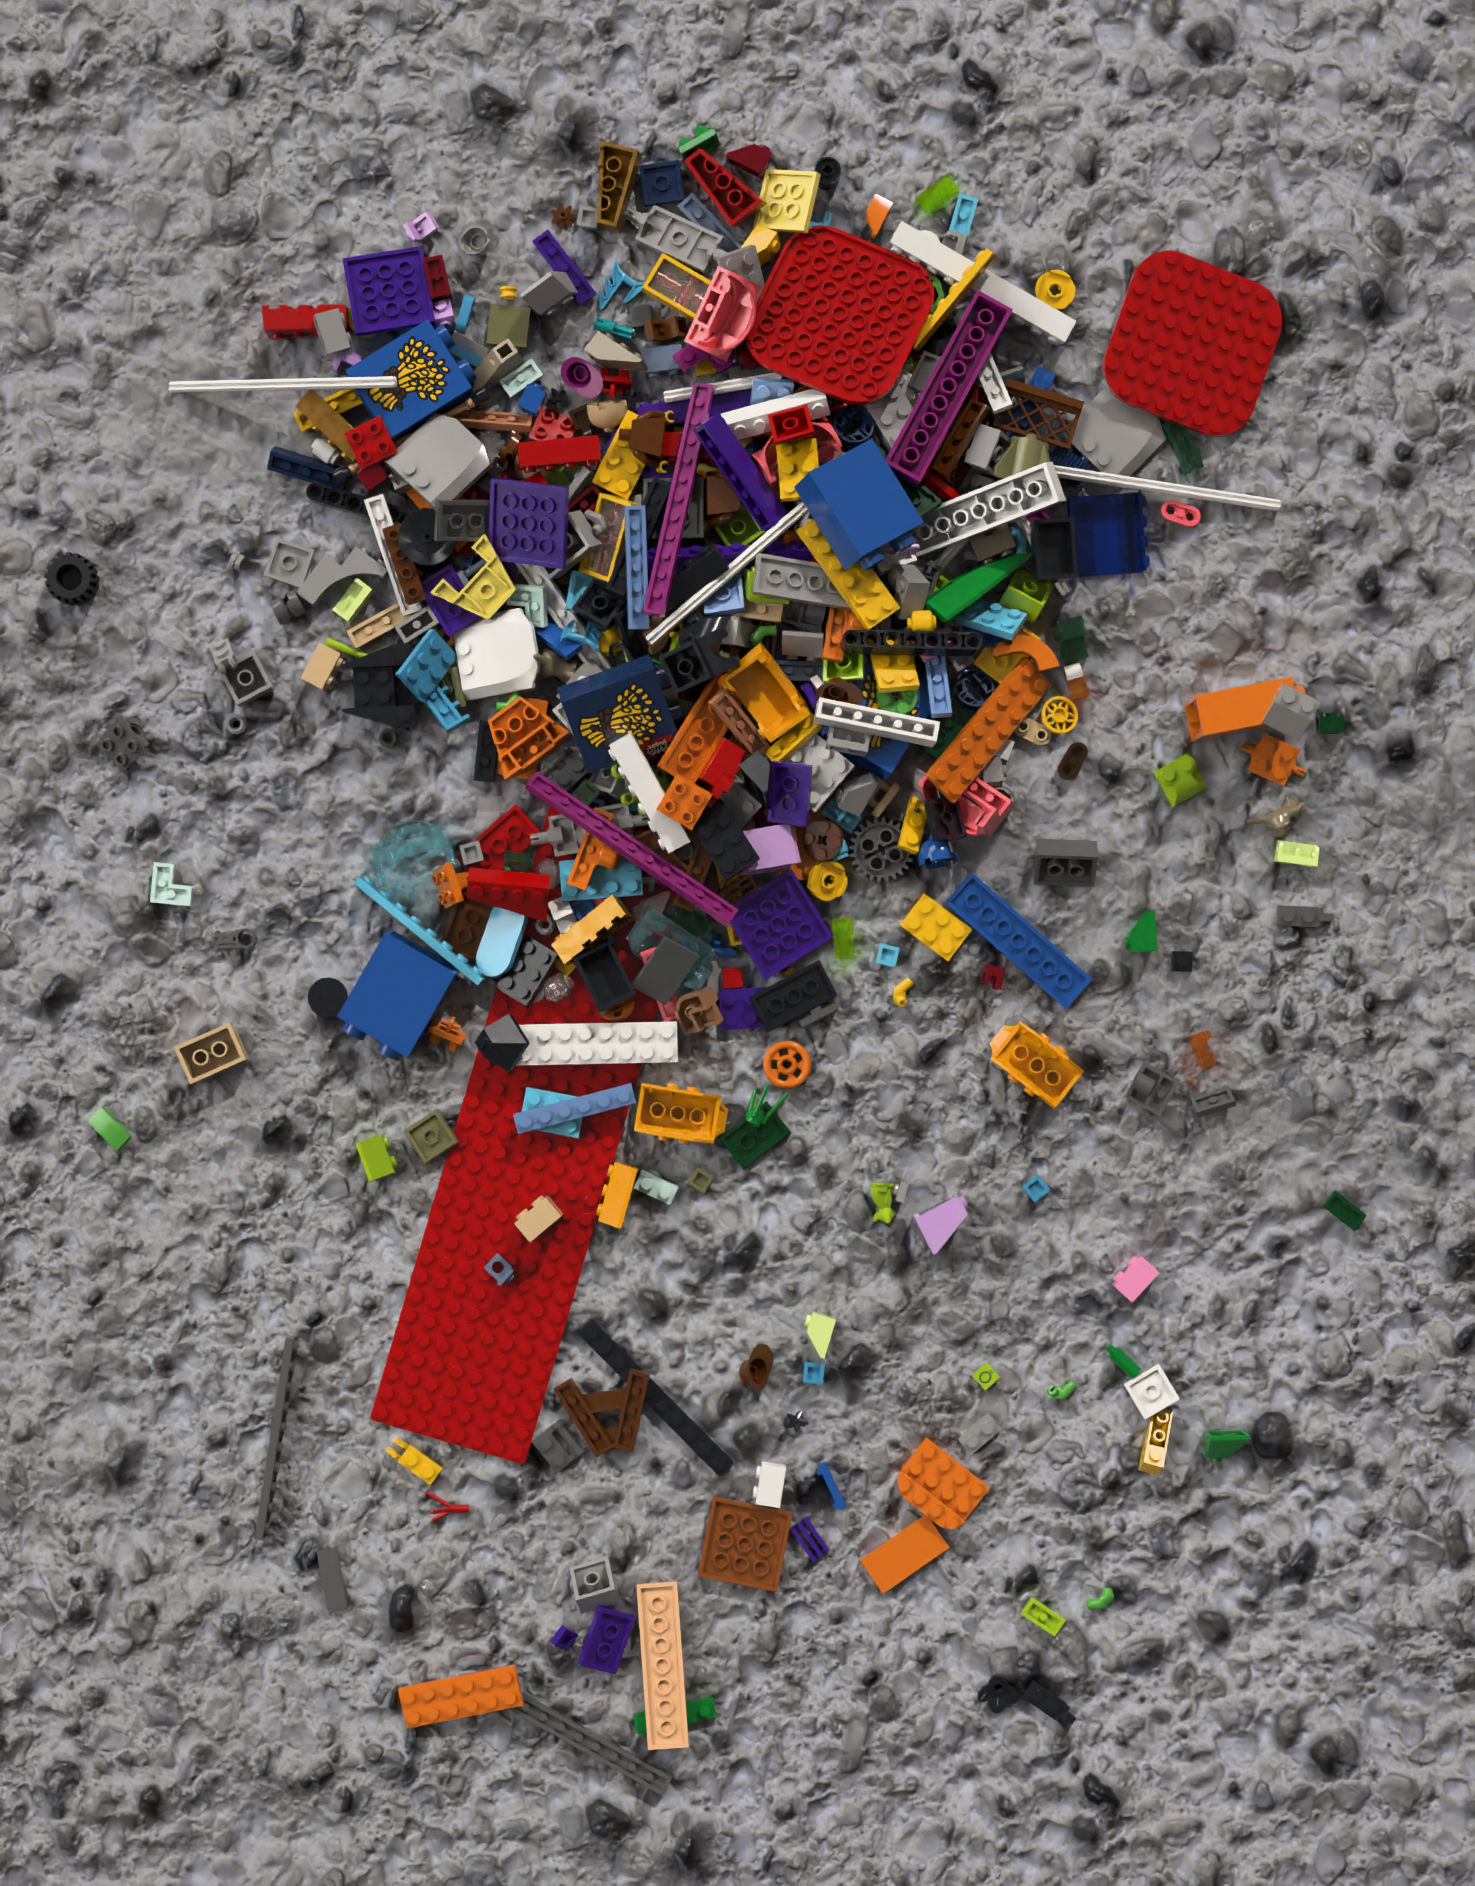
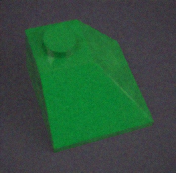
[1124,910,1158,953]
[1204,1430,1251,1462]

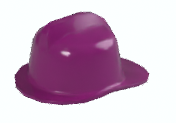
[561,357,603,398]

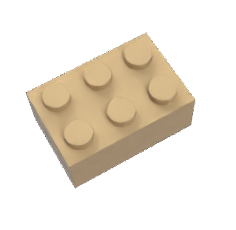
[174,1022,249,1084]

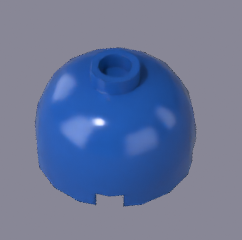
[918,836,959,869]

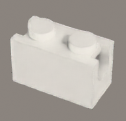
[752,1461,786,1508]

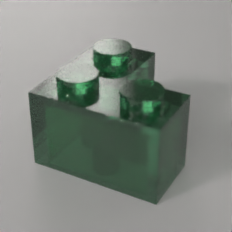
[1052,615,1089,665]

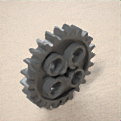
[848,817,913,883]

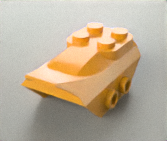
[990,1021,1084,1109]
[634,1083,728,1145]

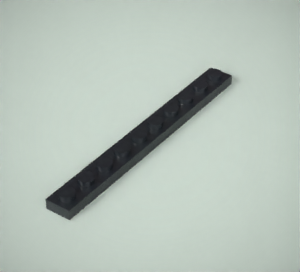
[577,1318,734,1477]

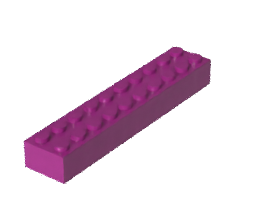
[886,290,1013,488]

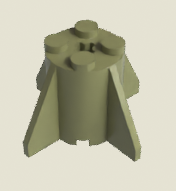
[994,434,1050,482]

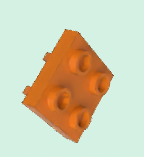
[656,773,713,831]
[432,862,469,909]

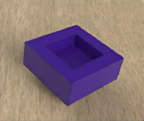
[550,1625,578,1651]

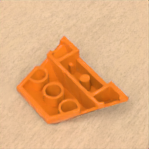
[488,697,570,781]

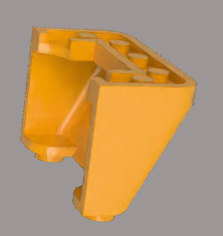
[721,643,810,743]

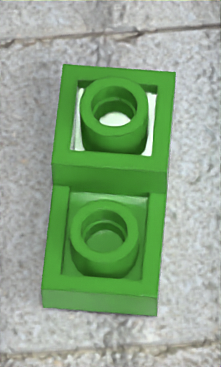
[88,1107,132,1151]

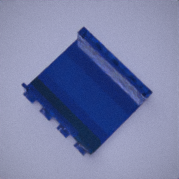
[1067,490,1150,577]

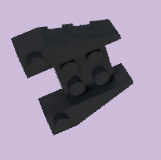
[340,644,418,728]

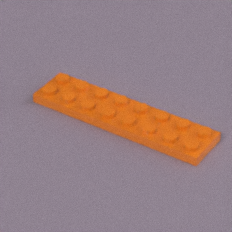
[925,657,1052,803]

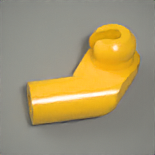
[893,977,914,1007]

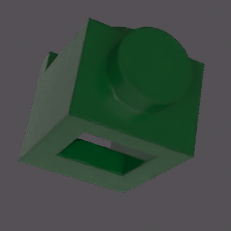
[1316,713,1347,735]

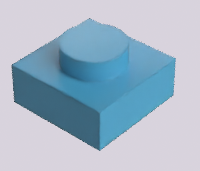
[1022,1174,1050,1202]
[803,1361,825,1384]

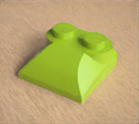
[823,642,867,683]
[1153,752,1208,807]

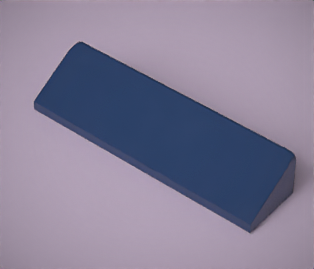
[267,446,347,491]

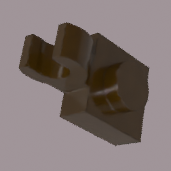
[568,404,595,436]

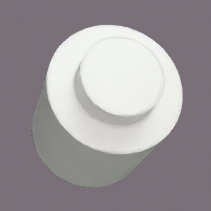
[311,436,342,465]

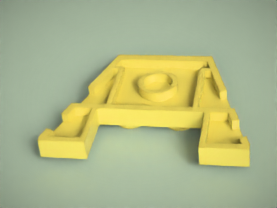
[431,534,516,620]

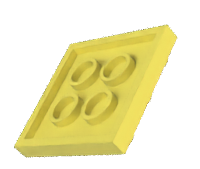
[753,169,821,233]

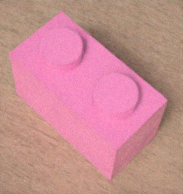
[1112,1255,1159,1302]

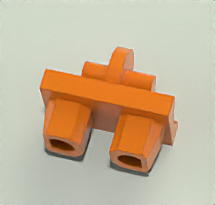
[428,1016,467,1052]

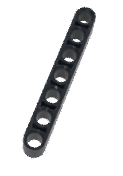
[840,629,982,657]

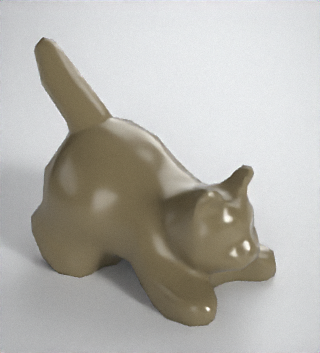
[533,648,579,683]
[1247,795,1305,837]

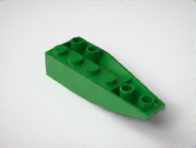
[923,553,1032,624]

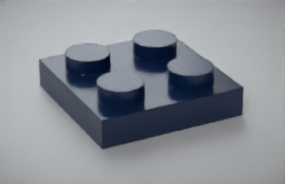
[639,160,685,207]

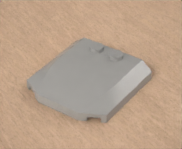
[1059,384,1166,491]
[384,413,491,511]

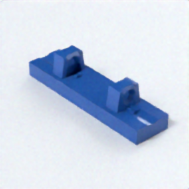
[1005,366,1055,438]

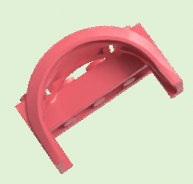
[919,766,1014,837]

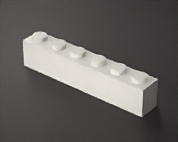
[720,389,830,440]
[813,697,940,747]
[608,732,691,853]

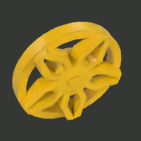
[1041,696,1078,734]

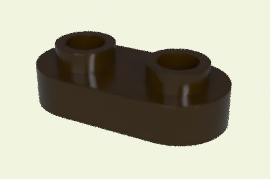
[1057,742,1088,780]

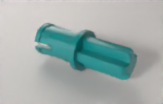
[593,317,634,340]

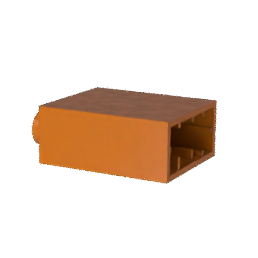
[1184,677,1306,742]

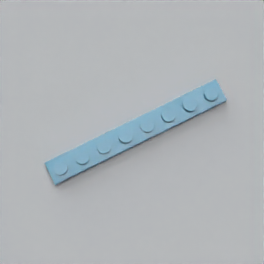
[354,877,486,986]

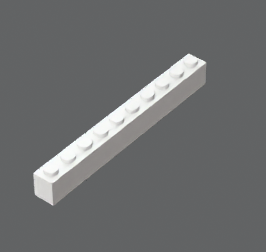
[887,221,1076,345]

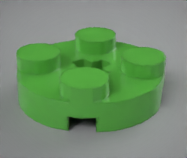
[876,689,917,715]

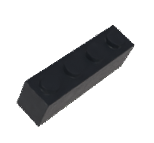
[665,543,729,614]

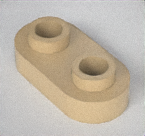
[1013,717,1051,746]

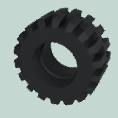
[44,552,99,606]

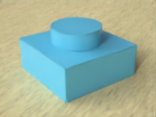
[875,943,900,968]

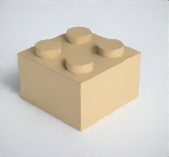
[301,642,346,693]
[514,1195,563,1242]

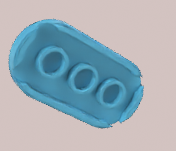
[476,906,528,978]

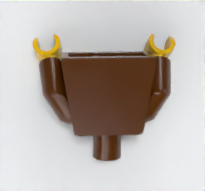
[618,410,674,473]
[697,469,744,533]

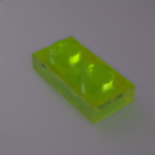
[915,174,960,215]
[832,917,855,959]

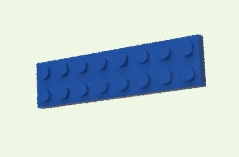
[945,872,1093,1009]

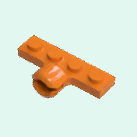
[821,607,866,663]
[566,807,622,891]

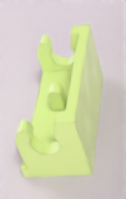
[332,578,374,623]
[1274,840,1319,868]

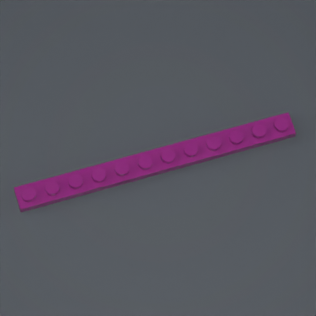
[643,382,715,617]
[525,772,738,927]

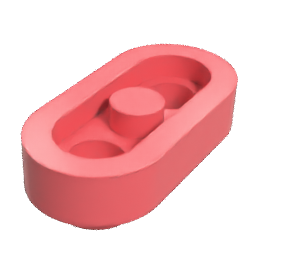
[1160,500,1201,527]

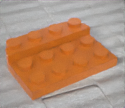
[897,1437,990,1530]

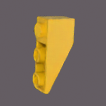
[1138,1409,1173,1475]

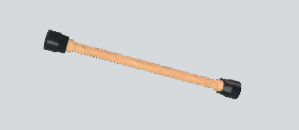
[332,387,491,486]

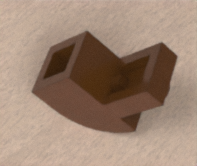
[643,316,688,345]

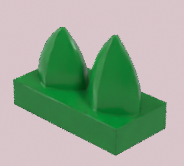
[678,125,720,165]

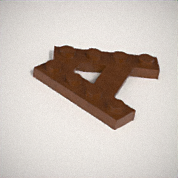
[627,826,712,912]
[553,1368,651,1457]

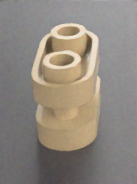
[865,777,901,818]

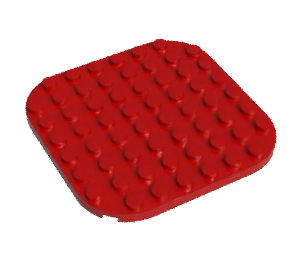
[746,225,934,405]
[1103,250,1282,437]

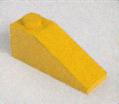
[741,224,781,266]

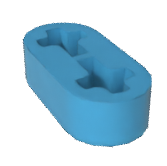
[455,295,476,334]

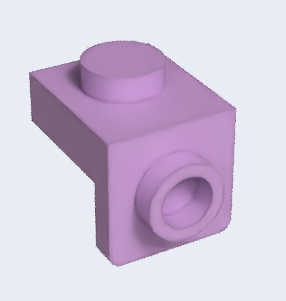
[403,211,440,242]
[432,298,456,331]
[332,352,362,374]

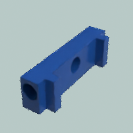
[816,1461,847,1510]

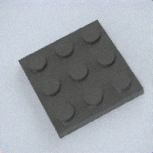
[643,477,705,540]

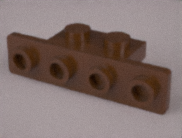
[382,523,426,606]

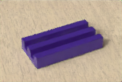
[790,1516,830,1562]

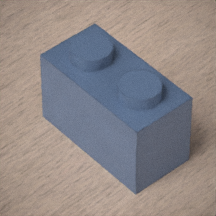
[641,344,683,379]

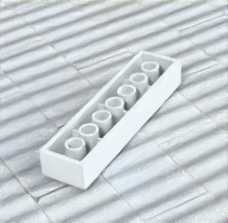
[912,462,1066,558]
[515,1021,678,1066]

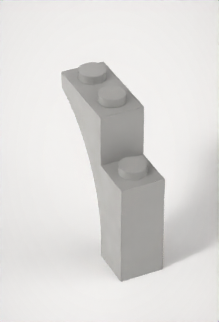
[297,546,389,607]

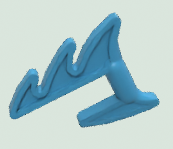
[599,262,645,311]
[560,620,601,652]

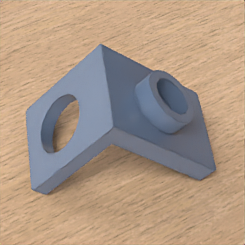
[484,1253,515,1286]

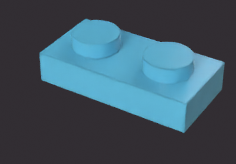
[949,193,979,239]

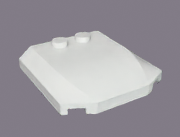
[453,608,541,701]

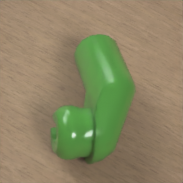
[749,625,777,647]
[496,691,523,712]
[1047,1380,1077,1400]
[1087,1588,1115,1610]

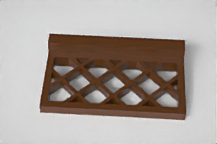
[992,378,1084,450]
[930,398,994,490]

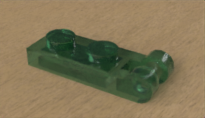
[1161,421,1204,476]

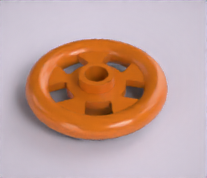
[763,1041,811,1089]

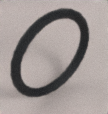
[609,642,634,667]

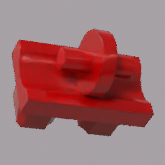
[599,367,632,401]

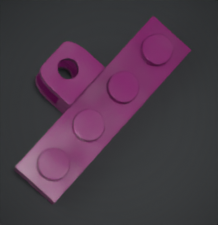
[673,332,735,374]

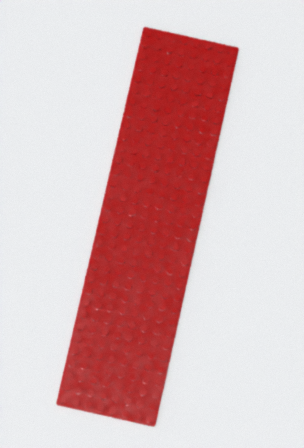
[370,806,687,1464]

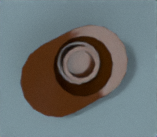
[816,677,863,705]
[739,1344,773,1391]

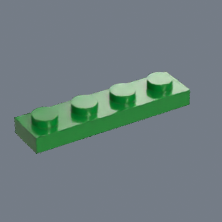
[633,1696,717,1735]

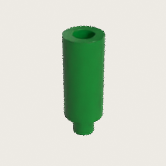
[1105,1343,1142,1379]

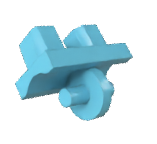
[821,797,862,834]

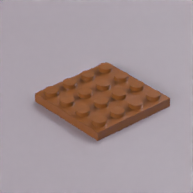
[697,1495,793,1592]

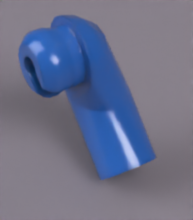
[710,936,737,958]

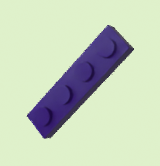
[532,229,597,307]

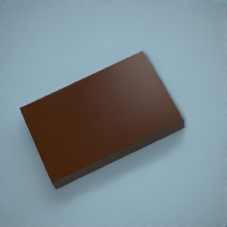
[441,891,494,961]

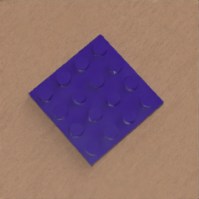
[342,246,436,337]
[489,478,569,569]
[730,869,833,980]

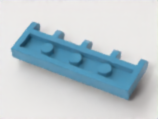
[424,685,471,734]

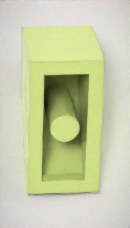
[804,1311,836,1359]

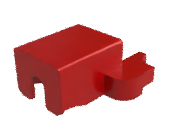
[697,738,748,808]

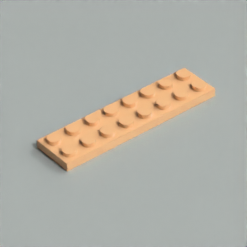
[637,1581,689,1750]

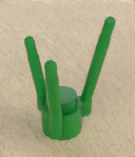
[745,1084,789,1128]

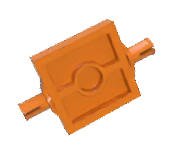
[1240,733,1307,786]

